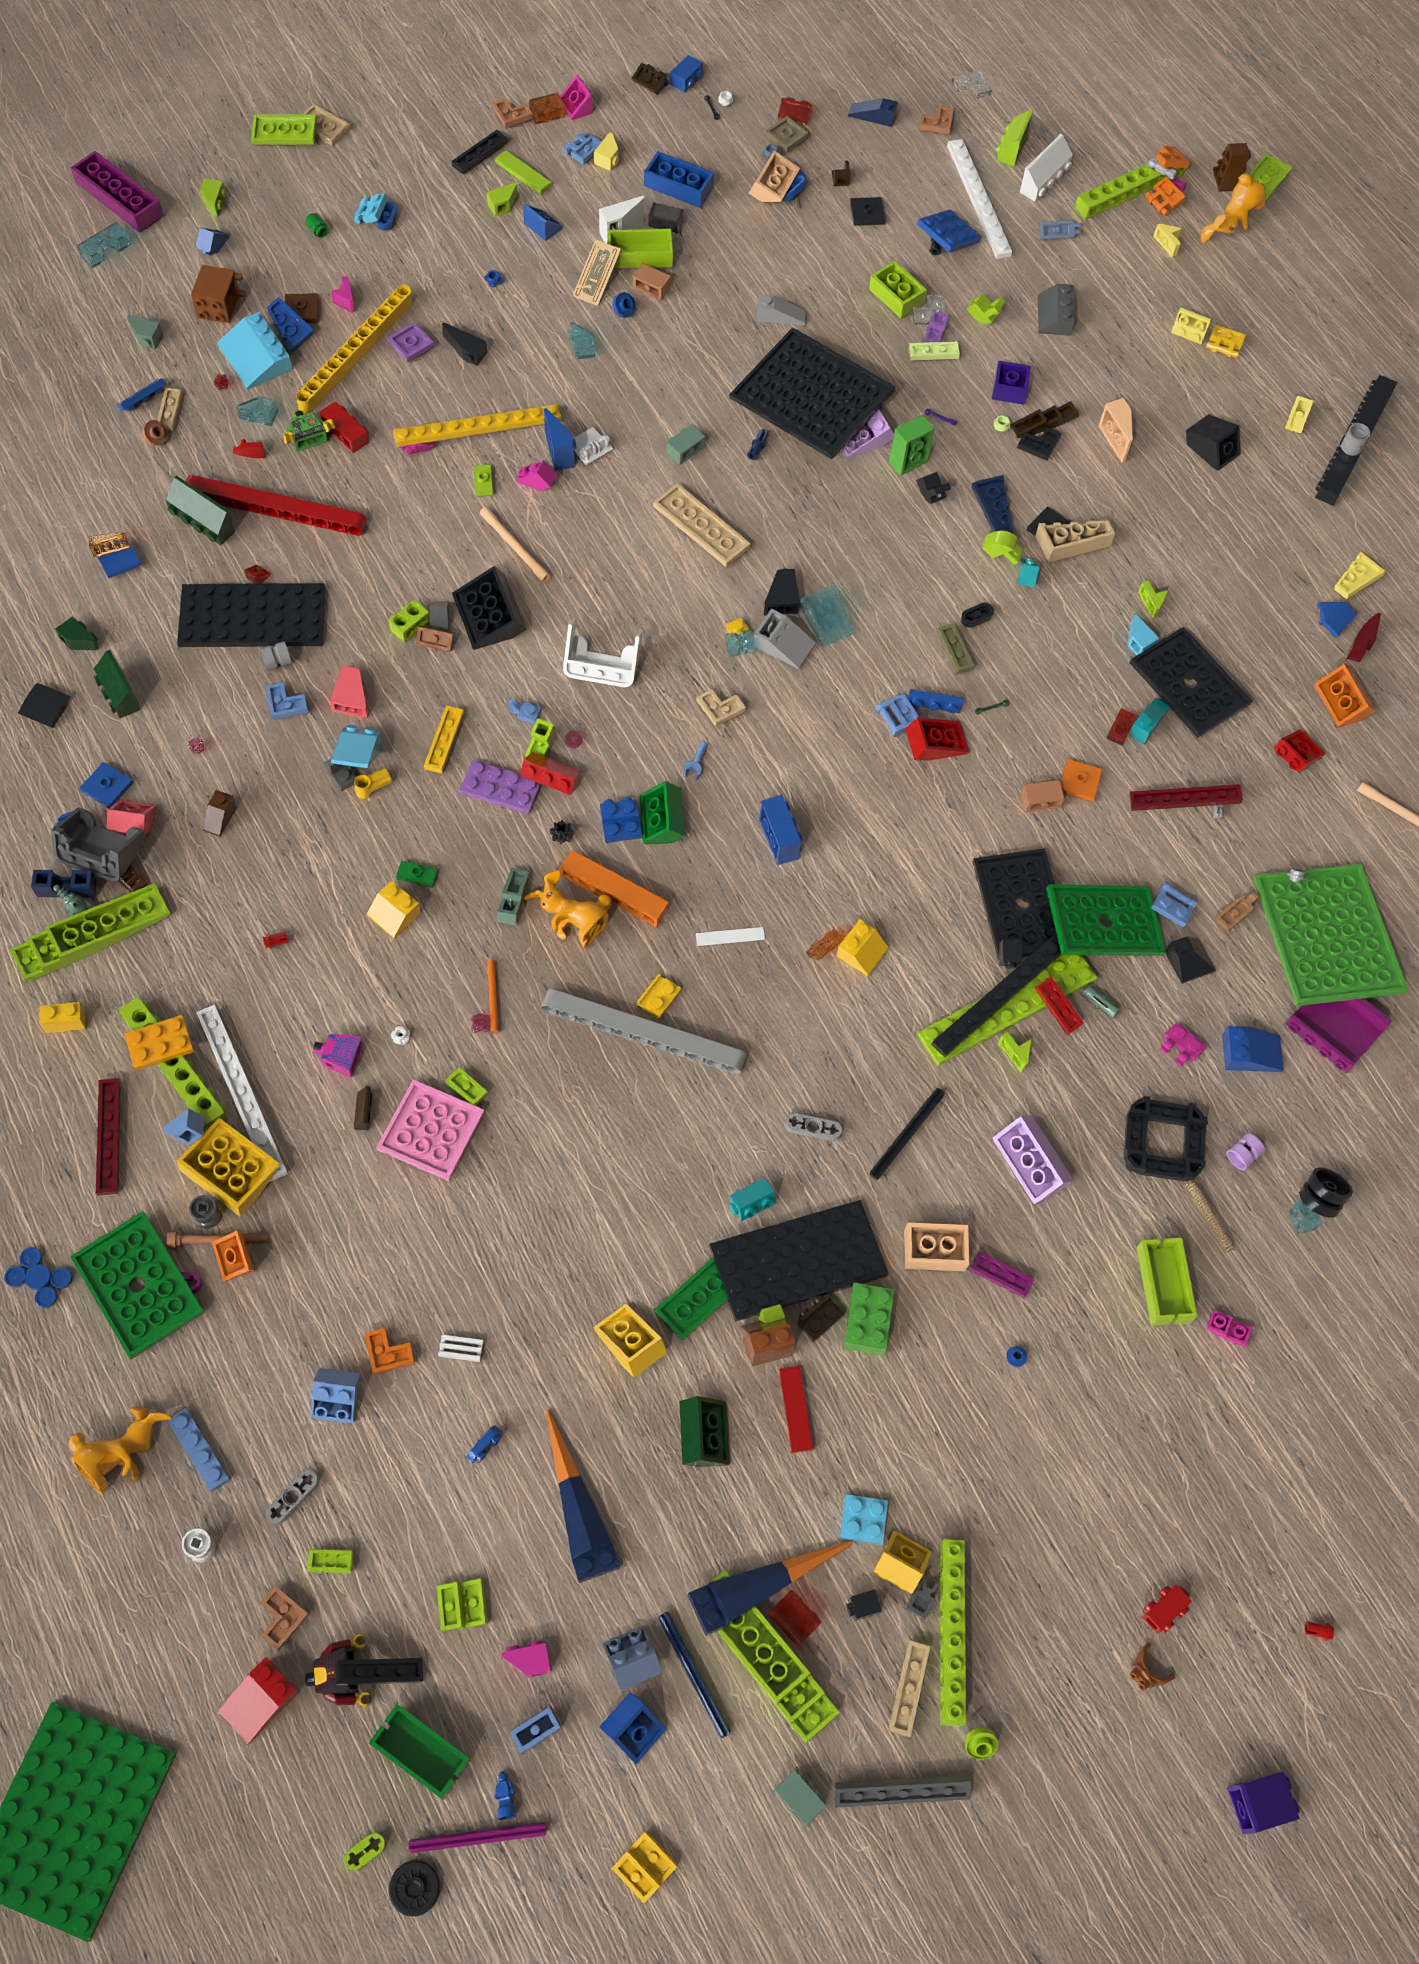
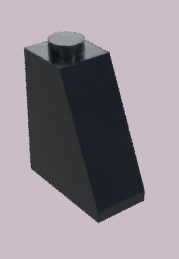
[763,568,800,616]

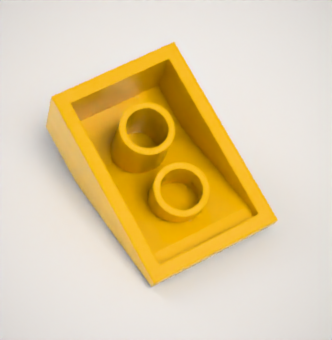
[593,1304,667,1378]

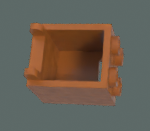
[191,265,247,323]

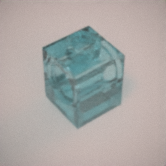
[1288,1201,1321,1235]

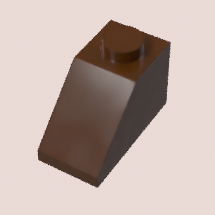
[203,790,237,837]

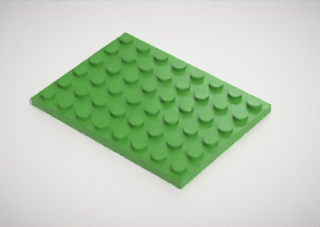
[1253,864,1408,1006]

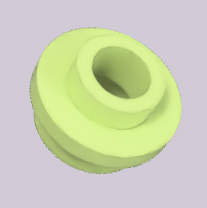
[994,415,1010,432]

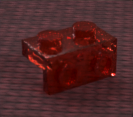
[777,97,812,125]
[767,1590,822,1647]

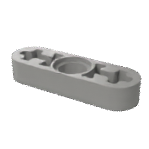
[785,1113,842,1141]
[266,1470,318,1525]

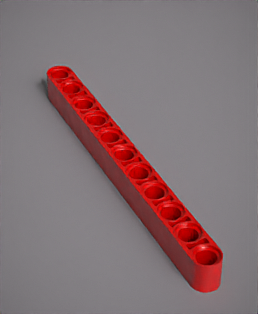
[186,475,367,536]

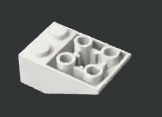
[599,196,644,243]

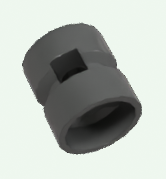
[189,1195,221,1229]

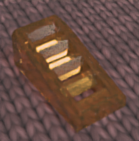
[89,531,130,557]

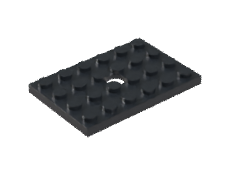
[1129,627,1253,738]
[972,848,1057,961]

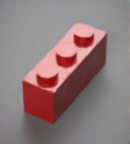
[319,401,369,453]
[520,752,582,795]

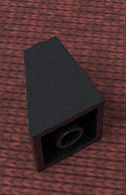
[1186,414,1241,471]

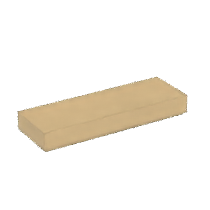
[157,388,183,433]

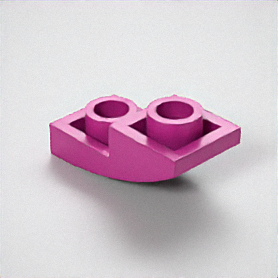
[1206,1310,1253,1348]

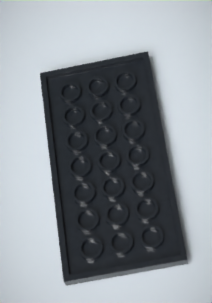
[177,583,325,647]
[709,1200,889,1322]

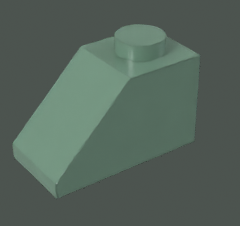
[127,315,163,349]

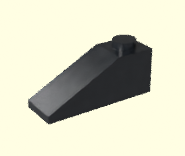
[442,322,487,366]

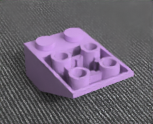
[843,409,894,458]

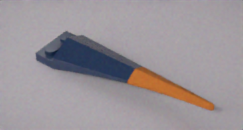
[546,1410,620,1583]
[687,1541,853,1636]

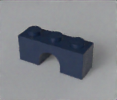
[31,870,97,898]

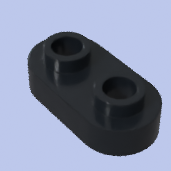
[961,603,994,628]

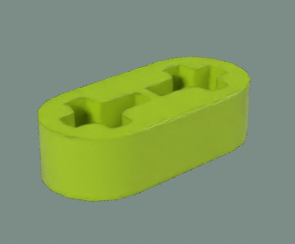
[344,1833,386,1871]

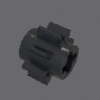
[550,820,573,844]

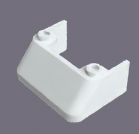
[563,617,643,687]

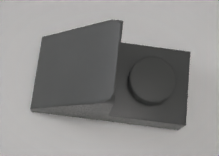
[323,759,356,791]

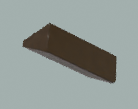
[354,1086,372,1130]

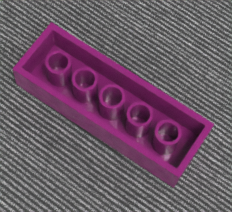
[70,151,163,232]

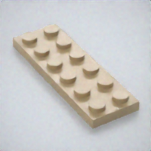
[653,483,751,567]

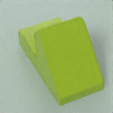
[1138,580,1168,619]
[998,1032,1031,1073]

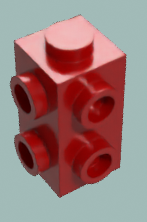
[1141,1584,1192,1633]

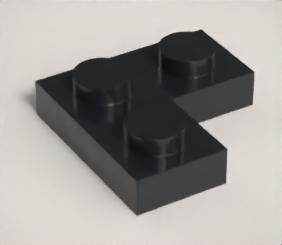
[1017,427,1062,461]

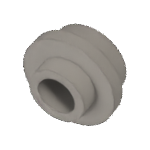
[1287,868,1306,883]

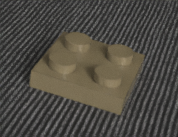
[765,116,809,152]

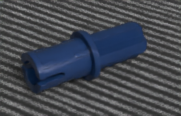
[747,429,768,460]

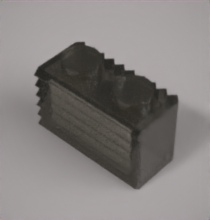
[648,203,684,233]

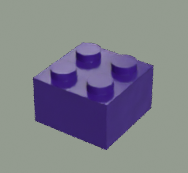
[991,361,1031,405]

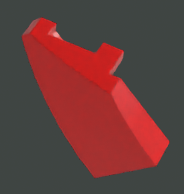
[233,438,265,458]

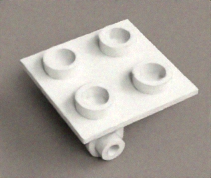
[573,427,613,465]

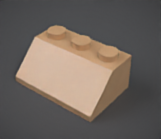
[749,150,800,202]

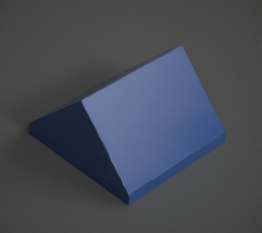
[523,204,563,241]

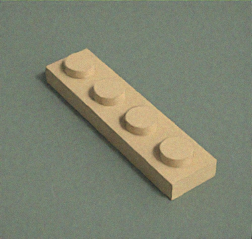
[888,1640,931,1737]

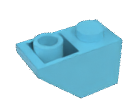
[1128,614,1159,655]

